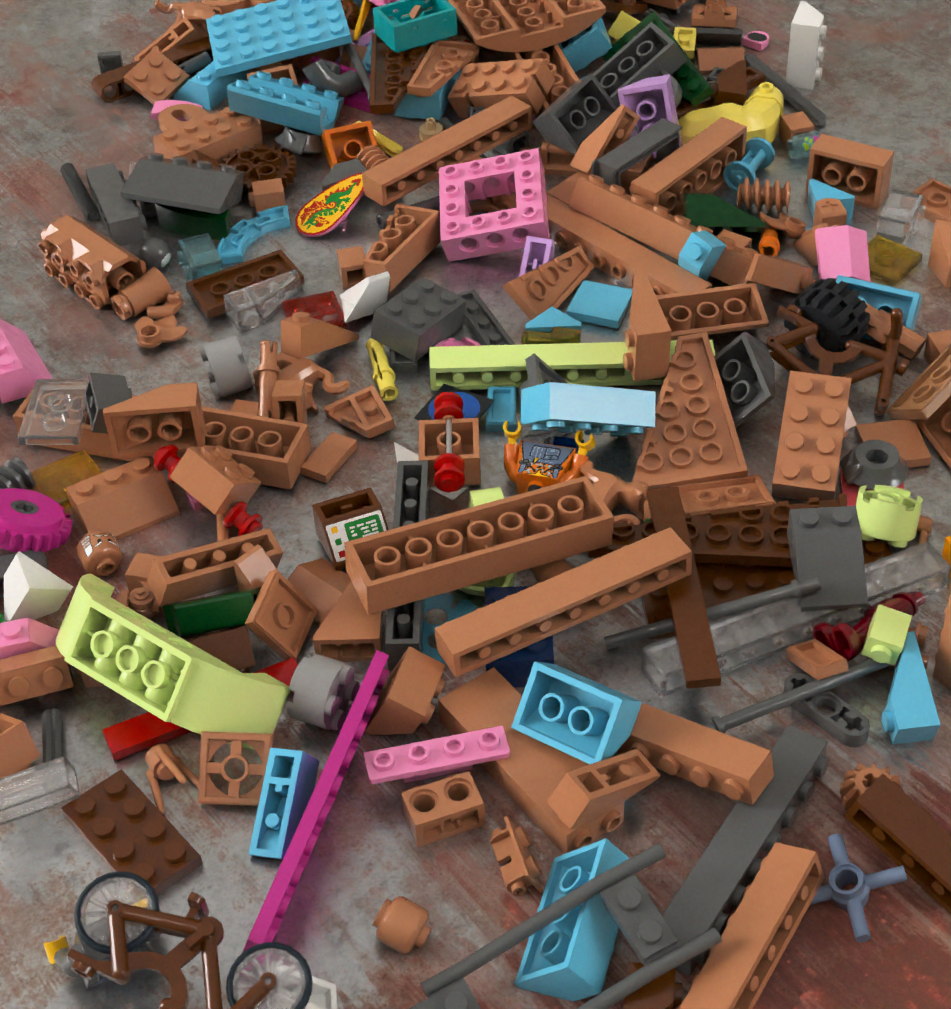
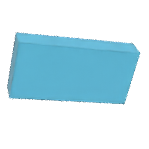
[486,386,517,432]

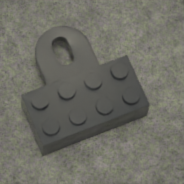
[593,22,687,108]

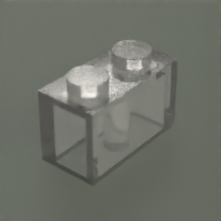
[876,189,926,245]

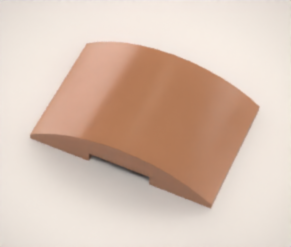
[447,0,606,52]

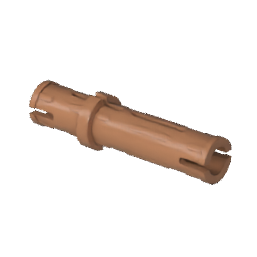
[257,340,280,418]

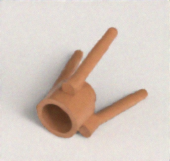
[145,744,199,814]

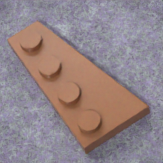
[407,40,480,97]
[502,246,595,320]

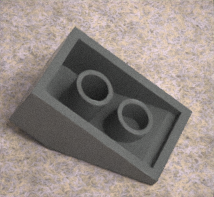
[714,331,775,428]
[787,506,868,611]

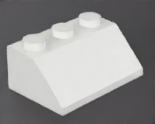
[786,1,827,90]

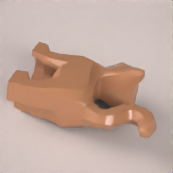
[154,0,223,36]
[253,352,350,413]
[580,460,649,525]

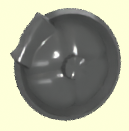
[275,126,324,155]
[840,440,908,490]

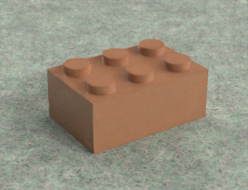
[806,133,894,210]

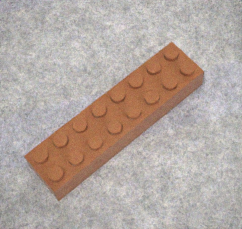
[344,476,614,615]

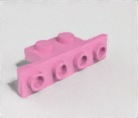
[363,726,510,784]

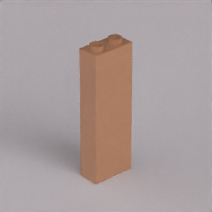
[438,667,624,854]

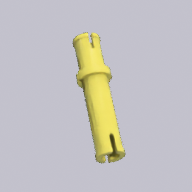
[366,338,398,401]

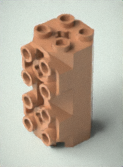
[38,215,147,309]

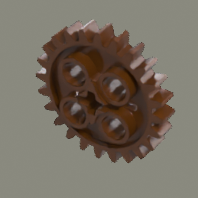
[219,144,298,196]

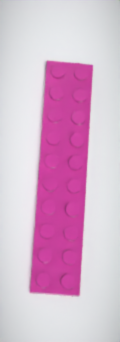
[237,650,390,978]

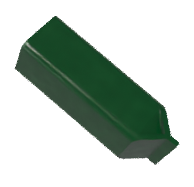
[163,586,262,637]

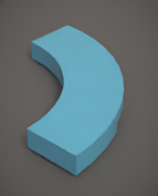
[216,205,290,265]

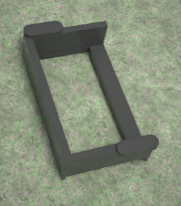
[591,118,682,186]

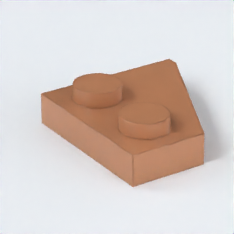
[323,385,396,439]

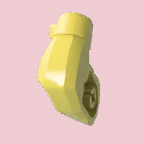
[678,82,784,145]

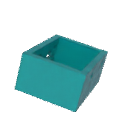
[373,0,458,53]

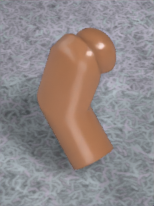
[147,291,183,320]

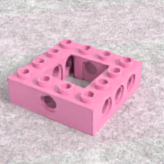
[439,148,550,262]

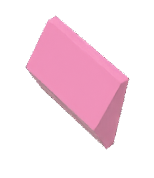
[815,225,871,282]

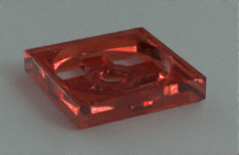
[282,291,347,329]

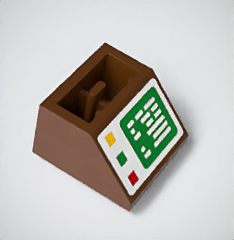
[312,487,389,571]

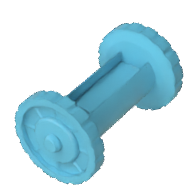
[723,137,775,192]

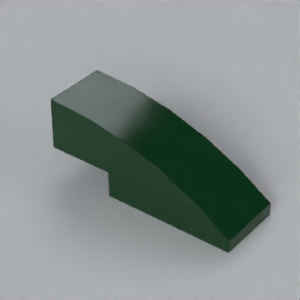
[155,203,232,240]

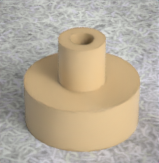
[419,118,443,141]

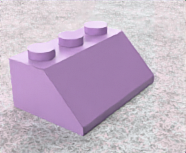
[618,74,682,158]

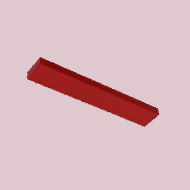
[102,657,298,761]

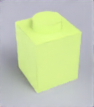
[861,604,912,666]

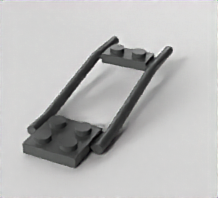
[409,843,722,1009]

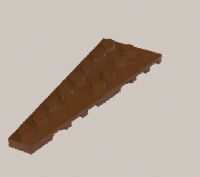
[589,494,847,567]

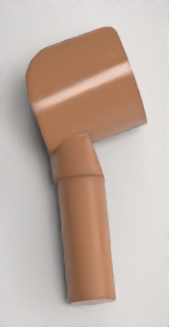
[916,515,933,557]

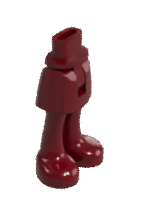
[812,591,926,662]

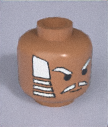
[77,530,123,577]

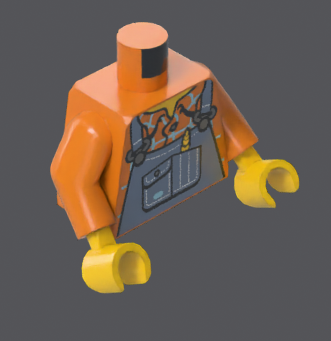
[503,420,596,494]

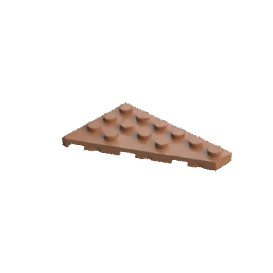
[632,332,748,489]

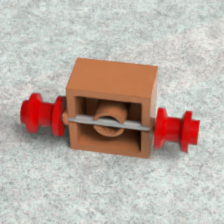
[419,392,481,492]
[154,444,263,536]

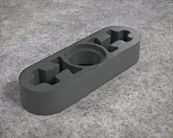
[783,673,870,747]

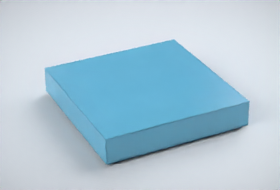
[566,280,633,329]

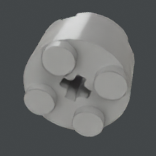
[198,334,253,400]
[286,652,360,731]

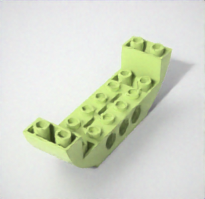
[55,573,290,749]

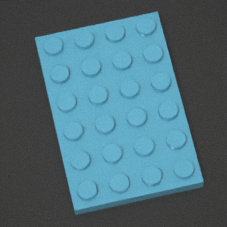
[206,0,352,77]

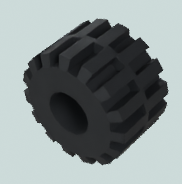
[784,278,870,362]

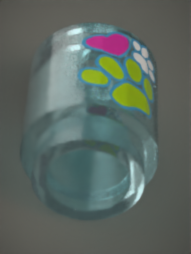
[787,131,820,160]

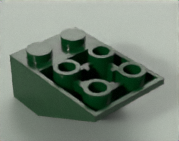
[683,193,766,232]

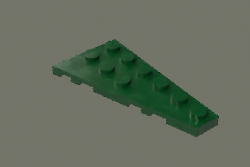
[601,12,714,107]

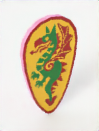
[295,172,364,237]

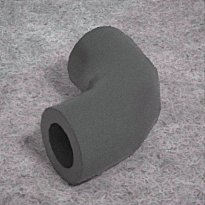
[302,58,363,98]

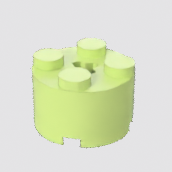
[856,485,923,547]

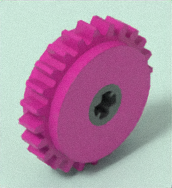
[0,488,73,552]

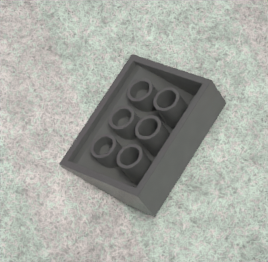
[120,153,244,214]

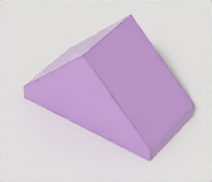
[519,236,554,277]

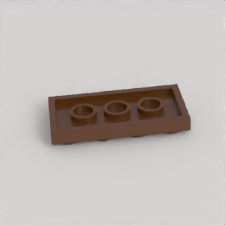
[185,249,305,319]
[61,769,203,902]

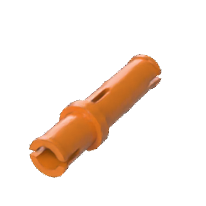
[758,227,780,256]

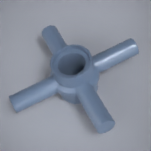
[810,834,908,942]

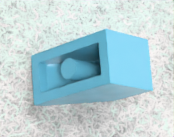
[678,230,727,281]

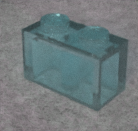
[176,233,224,281]

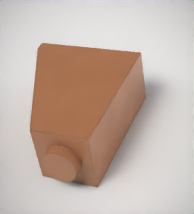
[313,581,385,662]

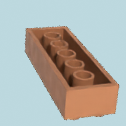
[630,117,747,216]

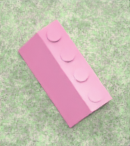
[0,319,55,404]

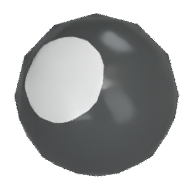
[138,236,171,269]

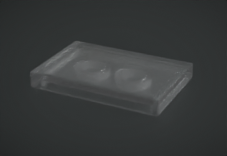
[17,379,88,445]

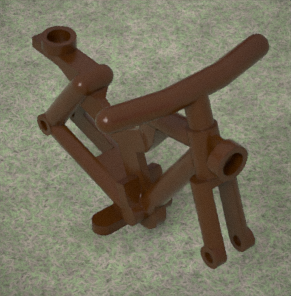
[766,305,910,417]

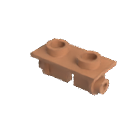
[490,816,543,896]

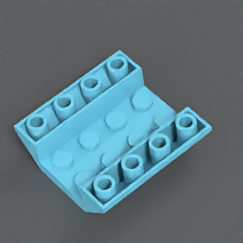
[227,71,345,136]

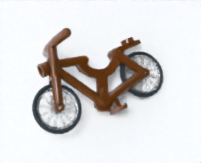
[67,871,313,1009]

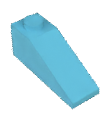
[881,631,941,744]
[248,748,319,860]

